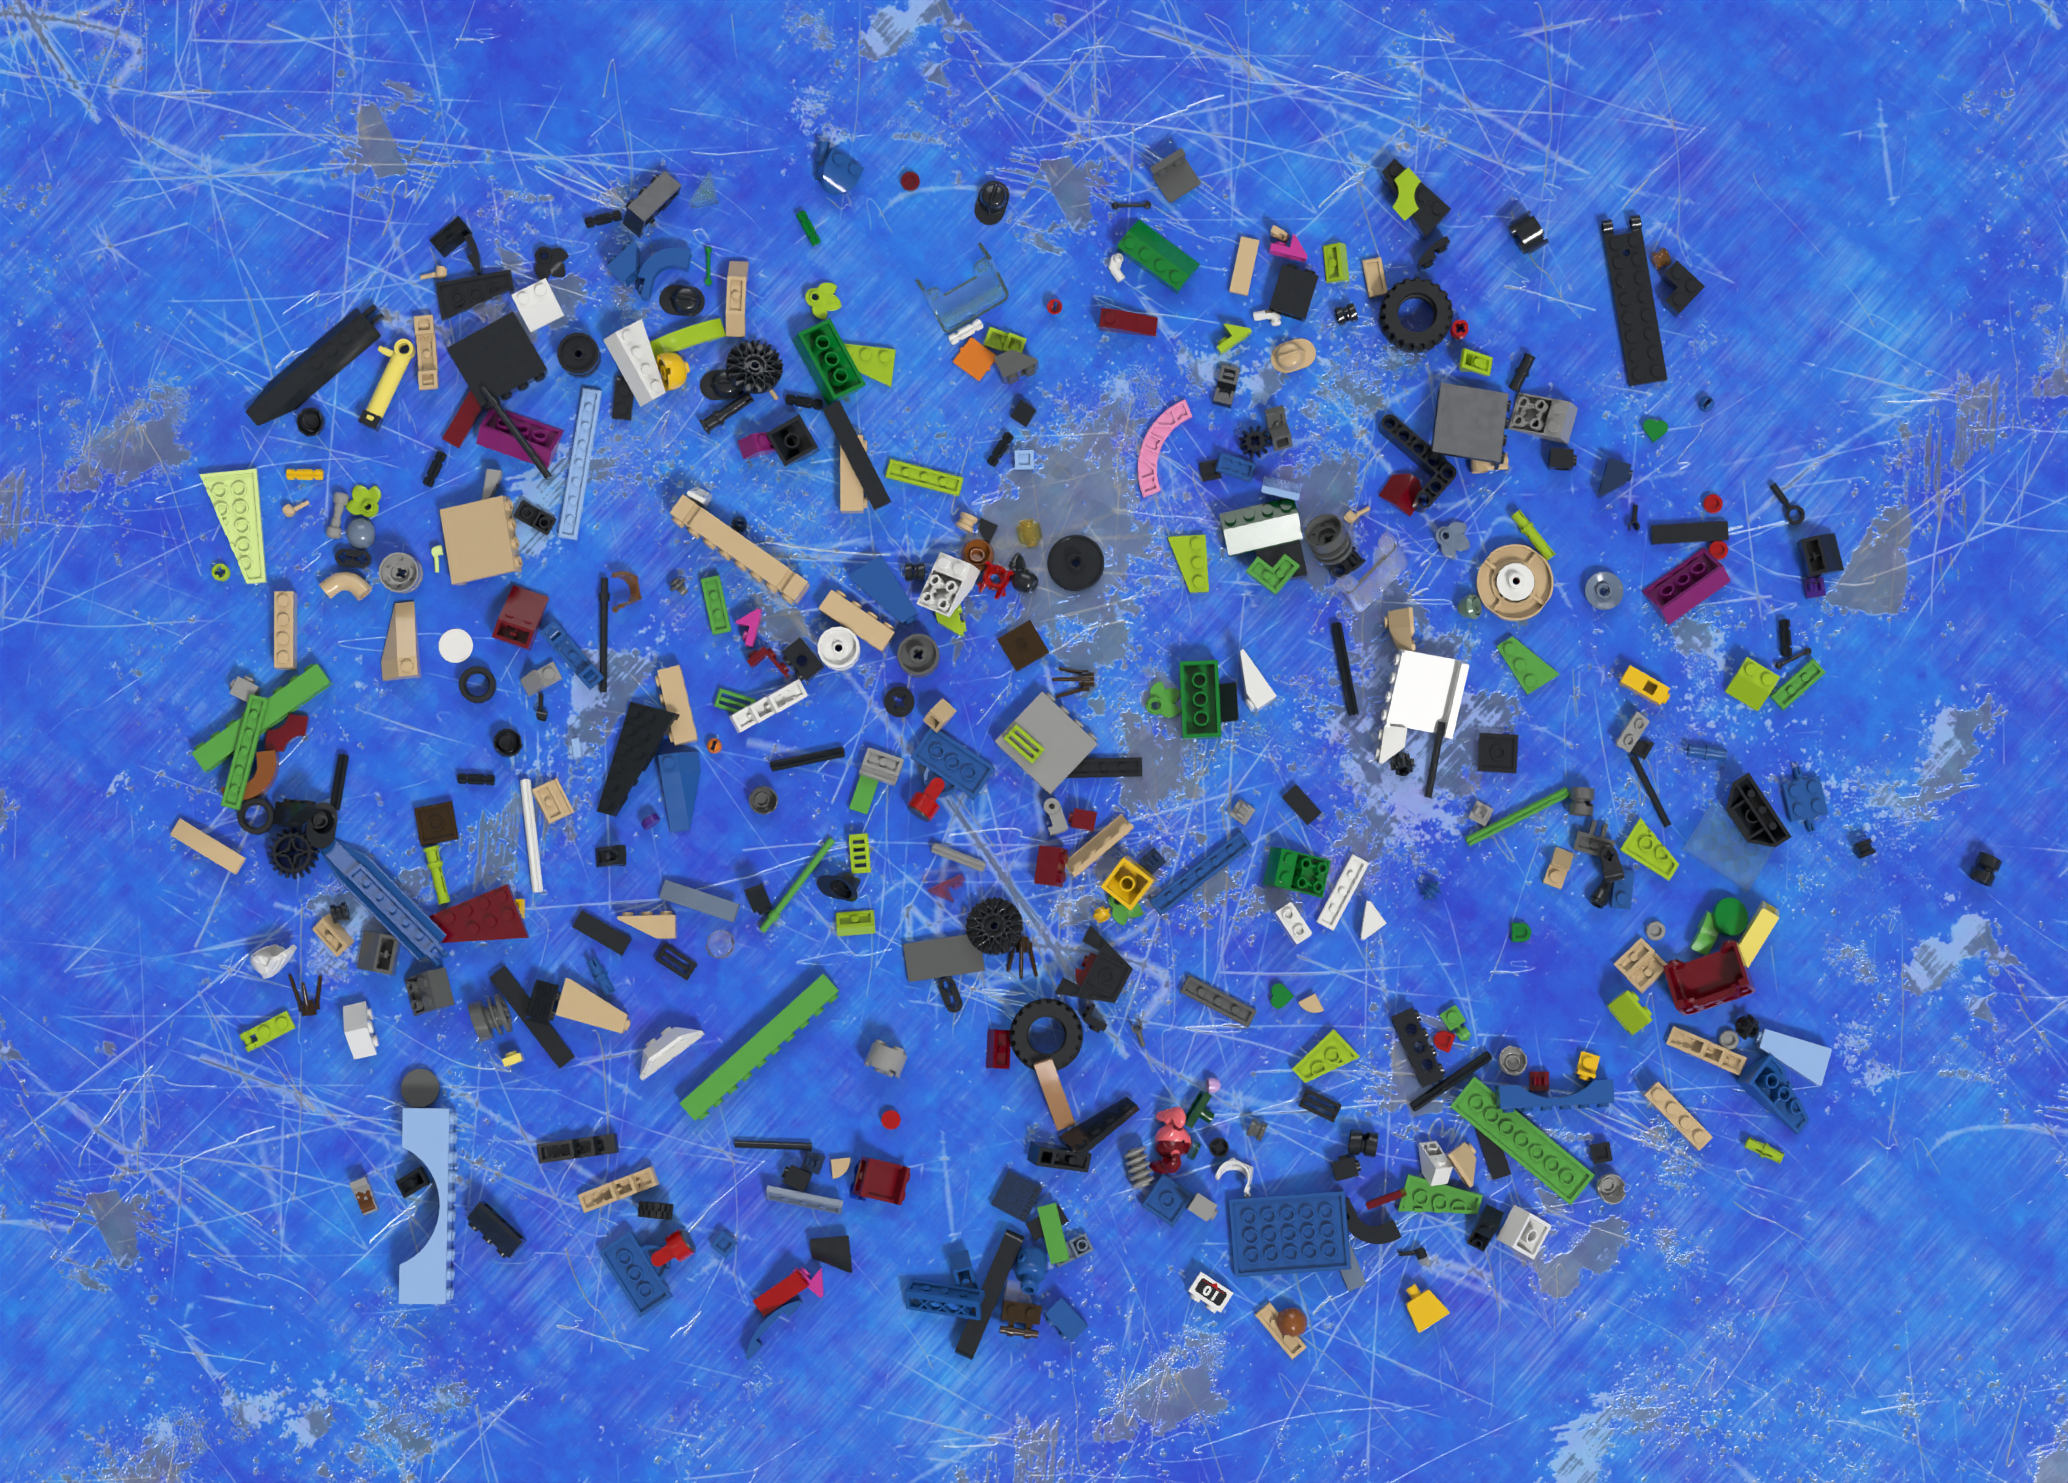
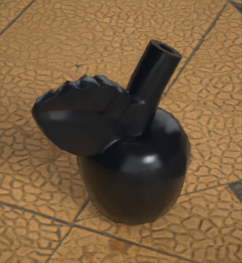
[999,553,1038,594]

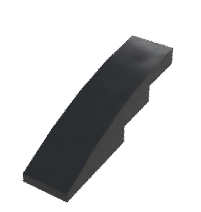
[537,1133,619,1164]

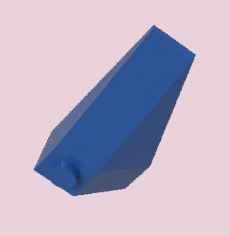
[1737,1053,1809,1134]

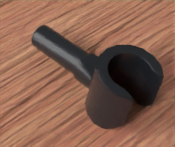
[1628,505,1640,531]
[536,694,548,721]
[1399,1247,1427,1260]

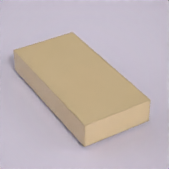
[1362,257,1388,298]

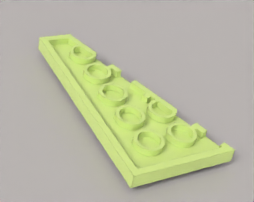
[199,469,267,585]

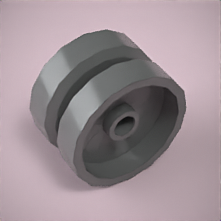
[897,634,940,678]

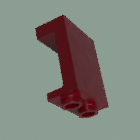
[852,1156,910,1206]

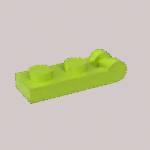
[239,1011,296,1053]

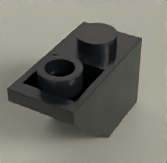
[1466,1204,1504,1252]

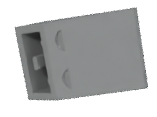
[1508,392,1578,444]

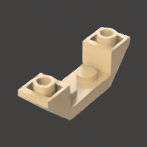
[726,261,749,337]

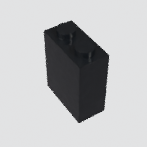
[1269,264,1319,322]

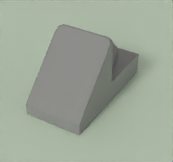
[520,662,563,697]

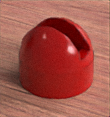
[1047,299,1063,314]

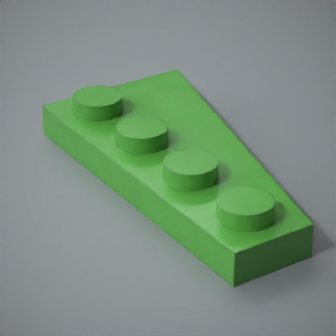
[1397,1174,1483,1214]

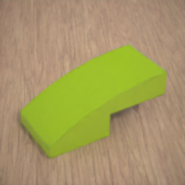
[983,327,1027,353]

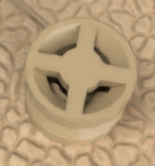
[955,512,978,533]

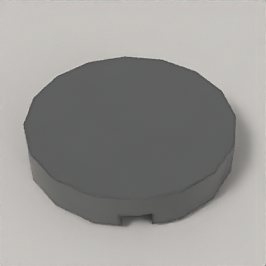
[401,1069,440,1107]

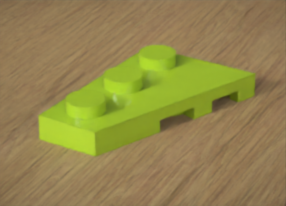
[844,344,896,388]

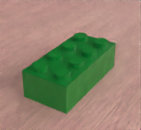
[1179,660,1221,740]

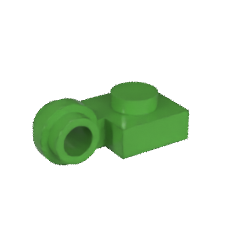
[1439,1004,1471,1042]

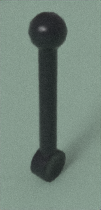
[1111,201,1151,209]
[1775,647,1812,669]

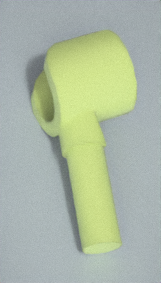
[431,545,444,572]

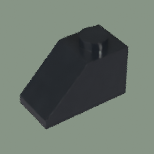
[744,883,773,916]

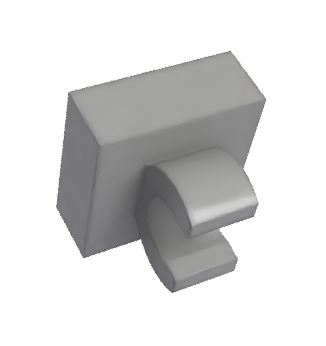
[1229,799,1255,826]
[1468,801,1494,827]

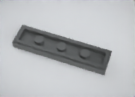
[1180,975,1257,1028]

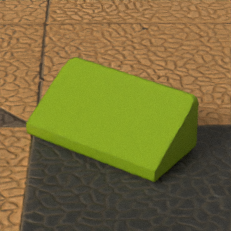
[1323,242,1349,283]
[836,910,876,936]

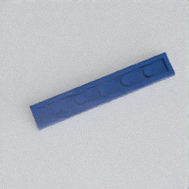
[1149,831,1252,916]

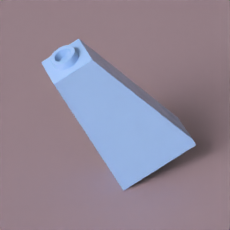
[1755,1029,1832,1086]

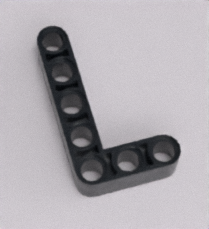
[1378,414,1457,513]

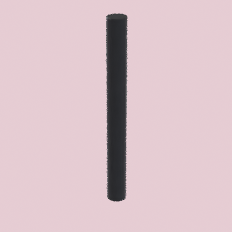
[1424,721,1445,798]
[1630,756,1671,828]
[734,1140,812,1150]

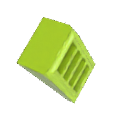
[849,833,871,874]

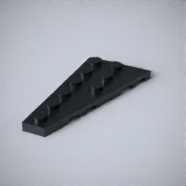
[597,702,680,817]

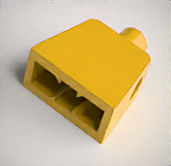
[1405,1284,1450,1333]

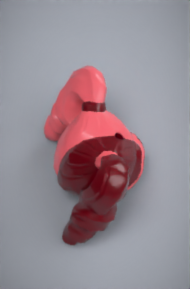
[1149,1106,1192,1174]

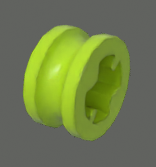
[212,564,231,581]

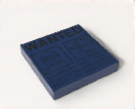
[991,1170,1043,1223]

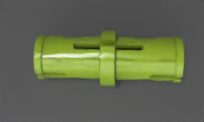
[1744,1137,1784,1164]

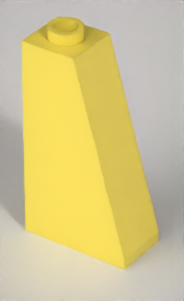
[1738,900,1780,967]

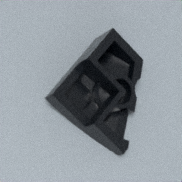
[810,1236,852,1273]

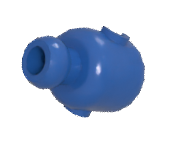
[1015,1246,1048,1295]

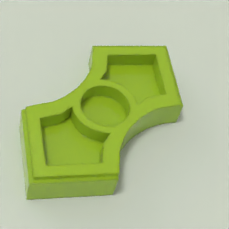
[1392,167,1421,222]

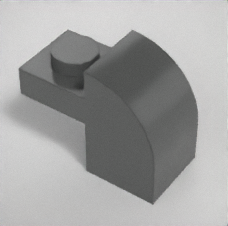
[1264,405,1293,452]

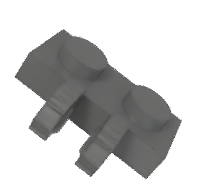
[1572,819,1615,859]

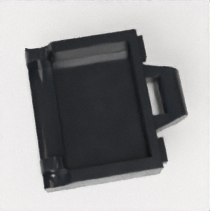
[1255,541,1307,581]

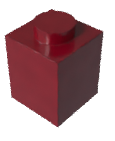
[1068,808,1097,832]

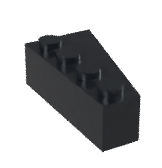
[1380,159,1451,241]

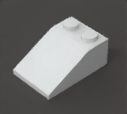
[1239,649,1276,713]

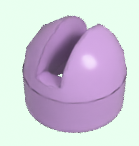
[1206,1078,1221,1093]

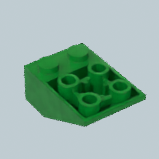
[1263,847,1331,898]

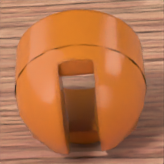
[706,738,722,754]

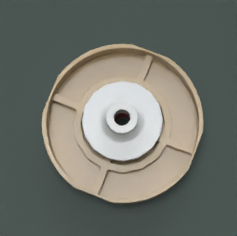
[1476,544,1554,622]

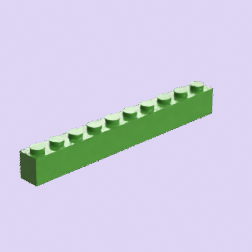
[679,974,840,1121]

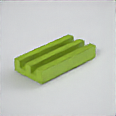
[1003,724,1045,764]

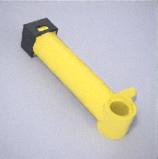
[358,339,416,432]

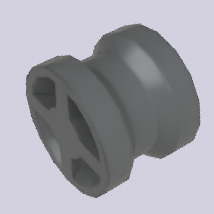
[1246,1118,1268,1141]

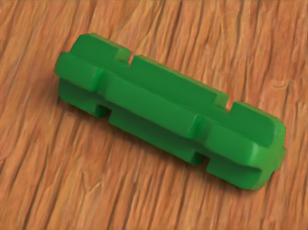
[796,210,821,247]

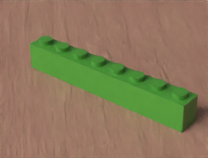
[192,664,333,773]

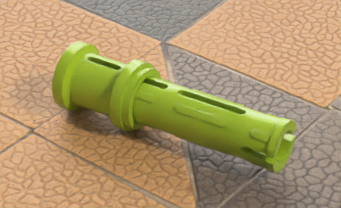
[422,845,451,905]

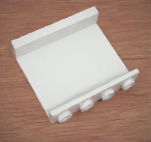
[1381,649,1469,739]

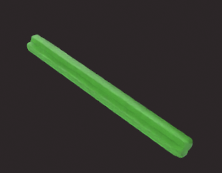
[1465,787,1570,846]

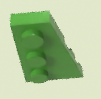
[1496,636,1560,695]

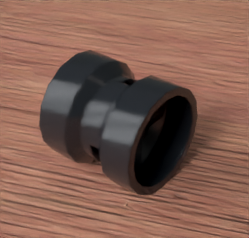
[1334,303,1358,326]
[905,562,925,582]
[1209,1138,1229,1157]

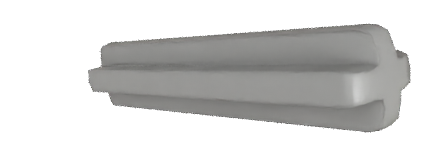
[931,843,986,872]

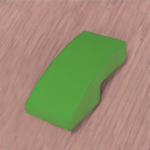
[1689,911,1719,956]

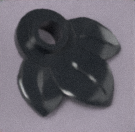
[535,247,569,280]

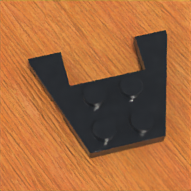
[1055,926,1133,1004]

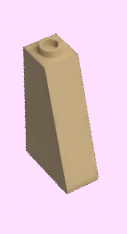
[555,978,631,1034]

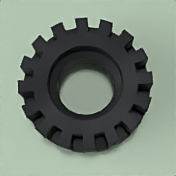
[637,1201,674,1220]

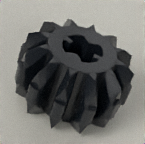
[1239,426,1271,458]

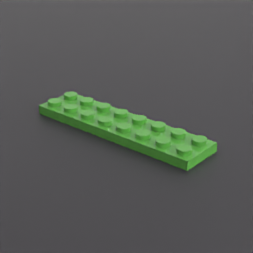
[1450,1076,1595,1205]

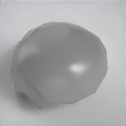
[1498,1045,1528,1076]
[1596,1173,1626,1205]

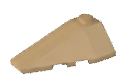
[381,601,421,681]
[1384,607,1416,653]

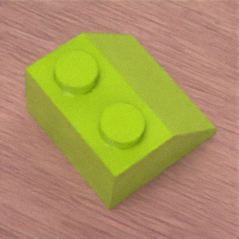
[1725,657,1780,712]

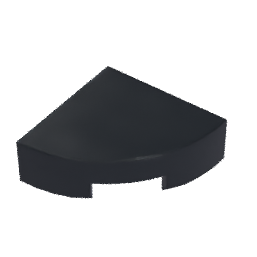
[979,518,998,543]
[1630,741,1654,760]

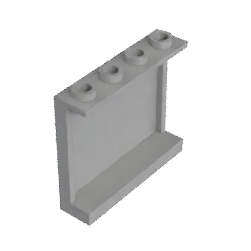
[995,692,1098,795]

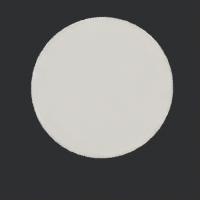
[439,629,473,663]

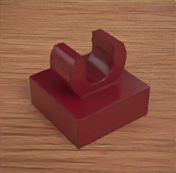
[1529,1071,1549,1091]

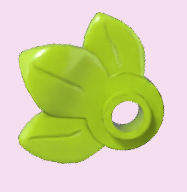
[805,283,842,320]
[345,485,381,518]

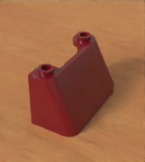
[1663,940,1756,1016]

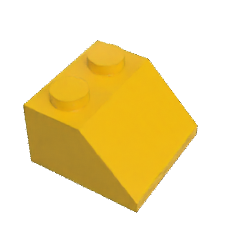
[1101,855,1157,911]

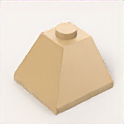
[1445,1142,1476,1187]

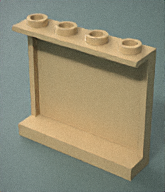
[440,496,523,586]

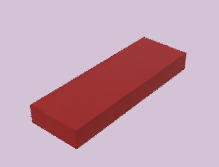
[753,1269,810,1316]

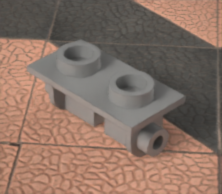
[1615,711,1650,753]

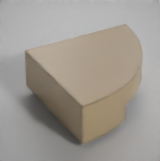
[1270,225,1290,243]
[1298,994,1324,1013]
[831,1158,850,1179]

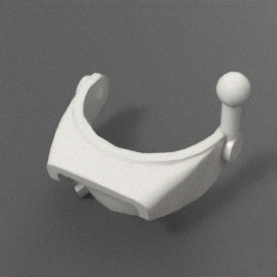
[1215,1158,1254,1198]

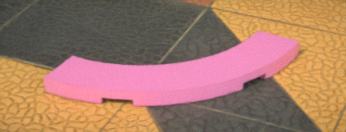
[1138,399,1192,498]

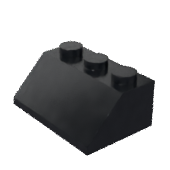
[467,1201,527,1258]

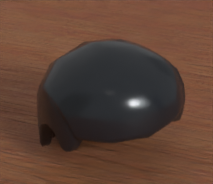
[296,407,326,437]
[493,728,523,758]

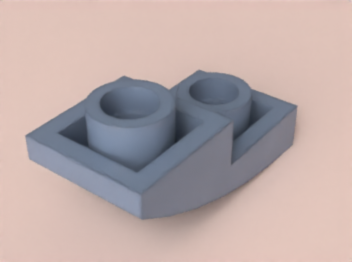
[1055,1233,1094,1268]

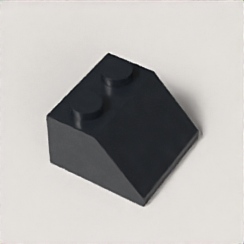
[766,415,820,467]

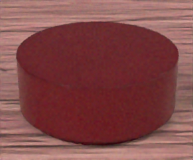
[901,172,920,192]

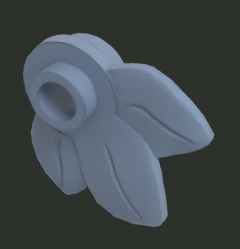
[1435,522,1470,559]

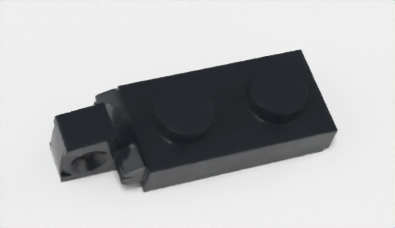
[612,374,634,421]

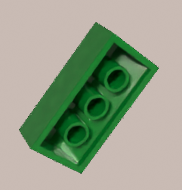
[1117,220,1200,295]
[792,319,866,406]

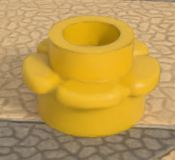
[1093,906,1111,923]

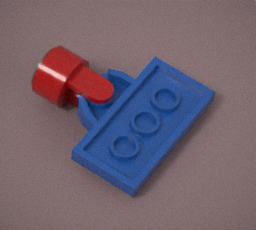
[907,727,995,822]
[599,1228,696,1317]

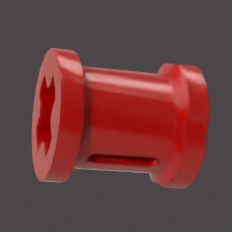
[1450,320,1469,340]

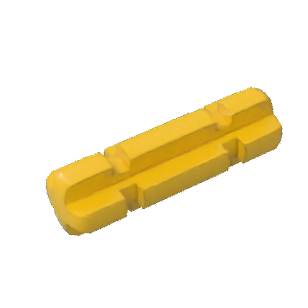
[286,469,324,480]

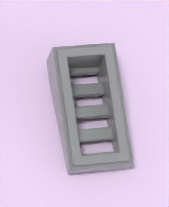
[482,469,503,500]

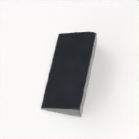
[429,216,473,258]
[1219,682,1239,723]

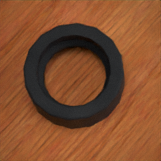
[459,666,496,703]
[237,798,274,835]

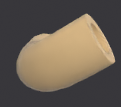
[319,572,372,601]

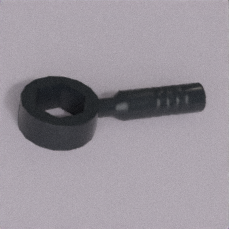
[1770,483,1805,525]

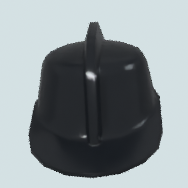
[975,181,1010,225]
[659,285,705,316]
[700,369,743,400]
[306,802,338,848]
[817,871,861,902]

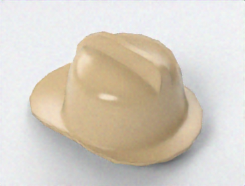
[1271,338,1316,373]

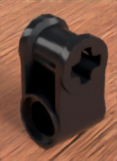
[1330,546,1366,581]
[1599,845,1625,883]

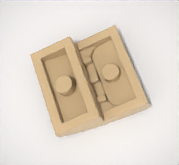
[1614,938,1667,994]

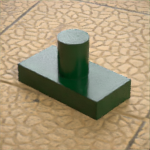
[1184,1090,1215,1129]

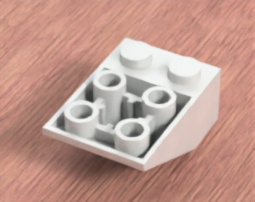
[916,552,980,617]

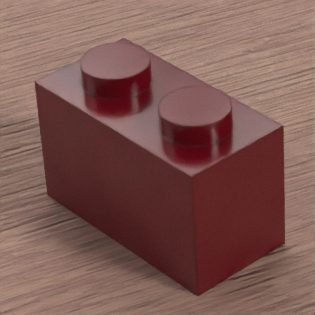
[1034,845,1069,888]

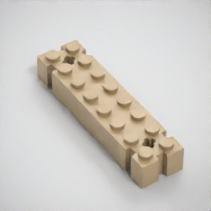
[670,495,810,605]

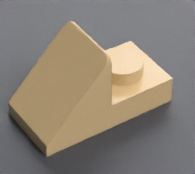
[1542,847,1574,890]

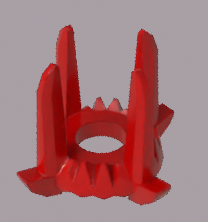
[977,561,1014,600]

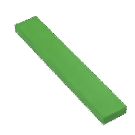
[221,694,270,810]

